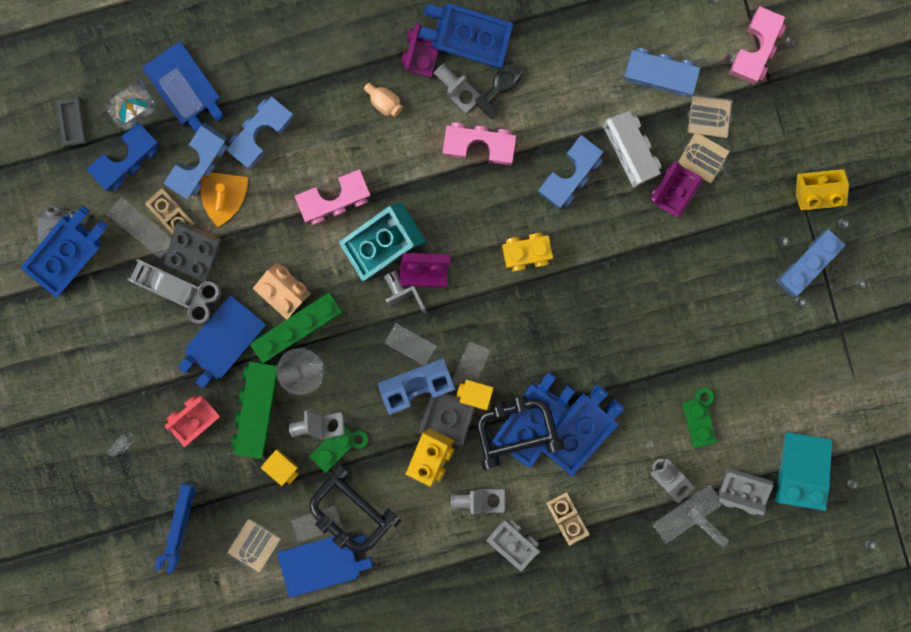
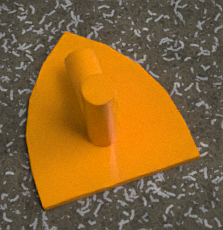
[201,172,249,227]

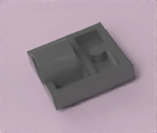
[164,221,222,282]

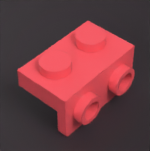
[165,395,221,447]

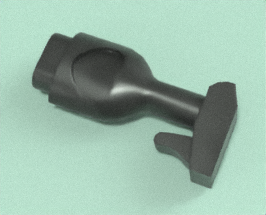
[475,61,524,119]

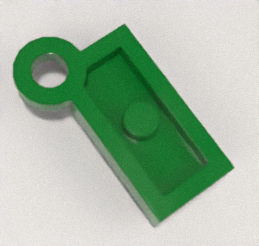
[682,388,717,448]
[309,425,368,473]

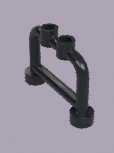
[477,396,566,470]
[309,462,402,553]

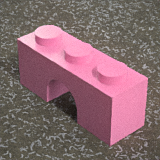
[729,6,786,85]
[442,123,516,166]
[295,169,371,225]

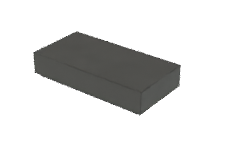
[56,97,87,147]

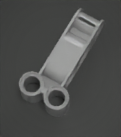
[127,259,222,324]

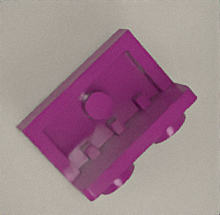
[651,161,704,219]

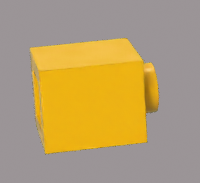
[457,380,493,410]
[261,449,299,486]

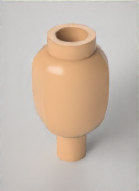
[364,83,403,117]

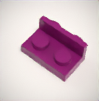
[401,23,439,78]
[400,253,450,288]

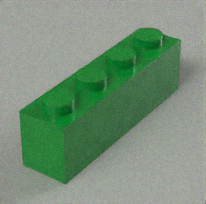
[250,293,343,364]
[231,361,279,459]

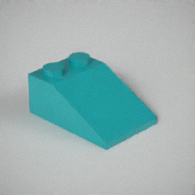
[339,202,426,282]
[774,432,832,511]

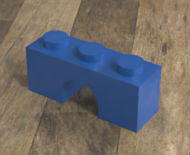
[86,122,160,192]

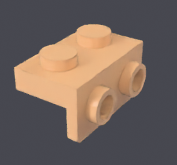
[253,263,311,320]

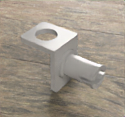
[434,63,480,113]
[384,270,427,314]
[289,410,345,440]
[651,459,694,503]
[451,489,506,515]

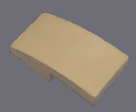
[145,188,195,234]
[546,492,590,547]

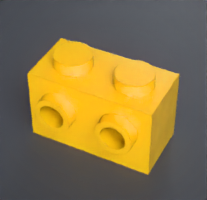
[796,169,849,210]
[502,232,553,272]
[406,428,454,487]

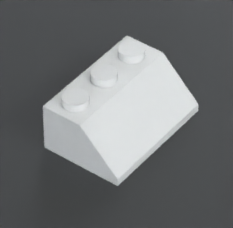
[603,111,662,188]

